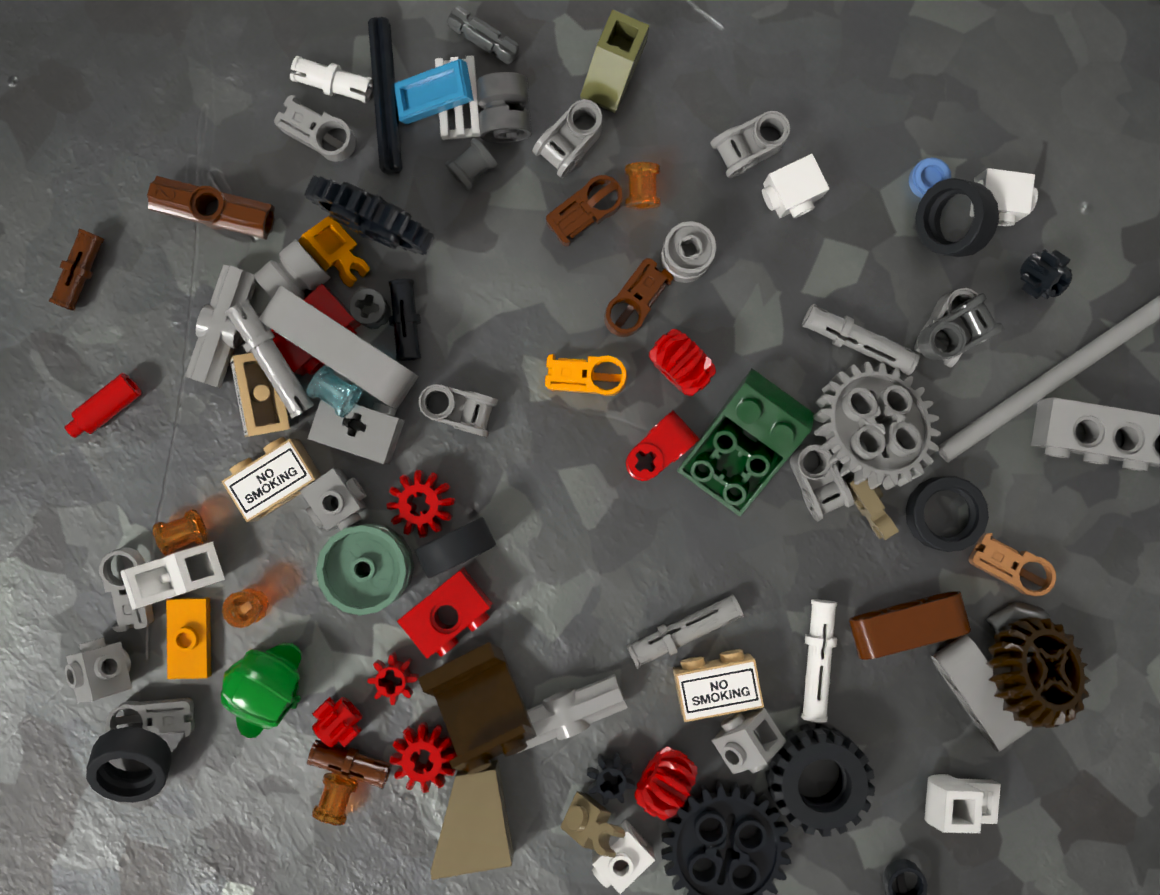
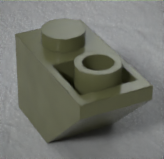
[580,9,649,114]

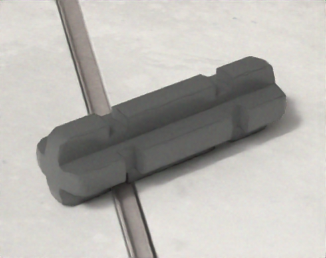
[447,6,519,64]

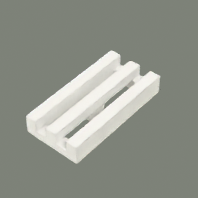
[435,56,480,140]

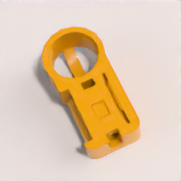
[545,354,628,396]

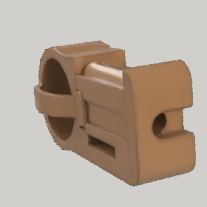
[969,533,1056,596]

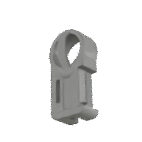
[274,95,356,162]
[99,547,154,632]
[105,698,195,737]

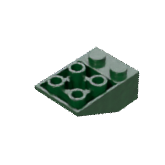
[677,369,815,516]

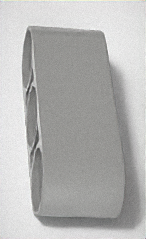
[931,635,1032,752]

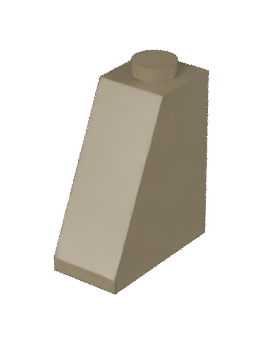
[430,760,514,880]

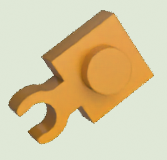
[299,216,369,287]

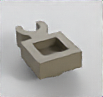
[845,475,899,540]
[560,791,625,858]

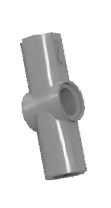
[185,264,257,388]
[519,674,628,753]

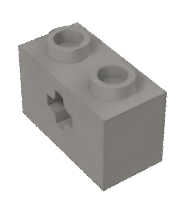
[307,390,405,465]

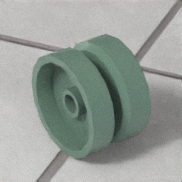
[316,523,414,616]

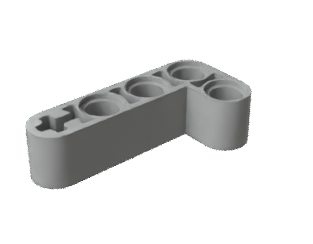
[259,286,419,409]

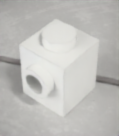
[762,154,829,218]
[970,168,1038,226]
[592,819,655,894]

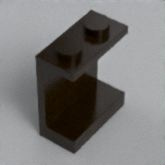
[418,642,537,774]

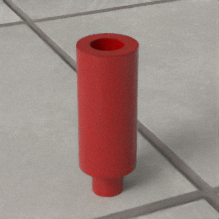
[65,373,142,438]

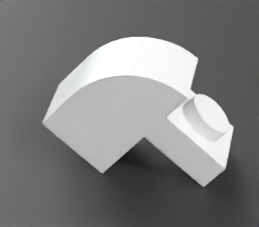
[120,541,225,610]
[924,774,1001,833]

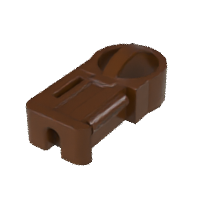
[546,175,622,247]
[604,258,673,337]

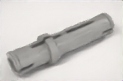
[225,299,315,418]
[802,303,920,376]
[626,594,744,669]

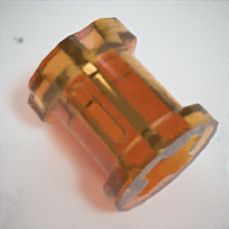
[625,162,660,210]
[153,509,207,556]
[222,588,269,628]
[312,773,358,825]

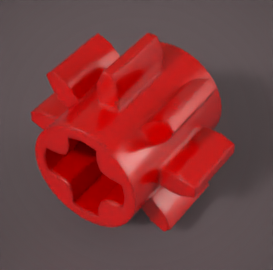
[367,653,419,705]
[312,697,362,747]

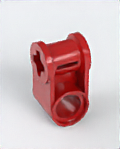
[626,410,700,481]

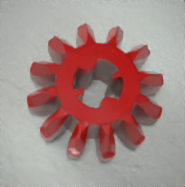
[649,329,716,396]
[386,470,455,538]
[390,722,457,793]
[635,746,697,821]

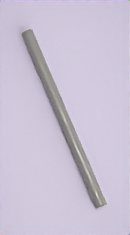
[938,295,1160,462]

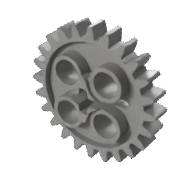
[813,362,941,490]

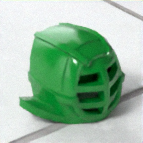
[221,642,302,738]

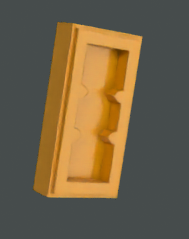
[166,597,211,679]

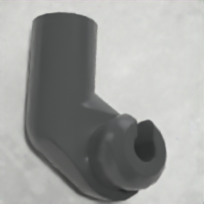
[987,601,1050,634]

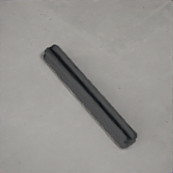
[368,17,402,173]

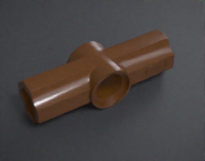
[147,176,275,240]

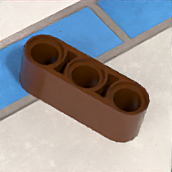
[849,591,971,660]

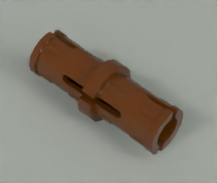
[49,229,104,311]
[307,740,392,789]

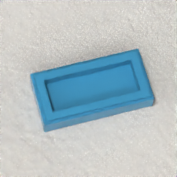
[394,59,474,125]

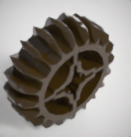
[986,617,1091,728]

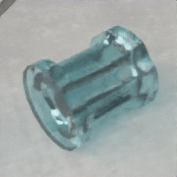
[306,366,362,418]

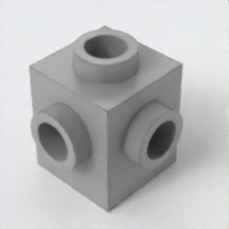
[300,468,367,531]
[65,638,132,703]
[711,708,786,774]

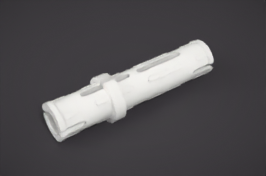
[801,599,837,723]

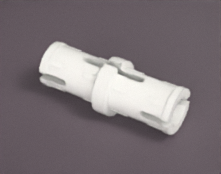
[290,56,373,103]

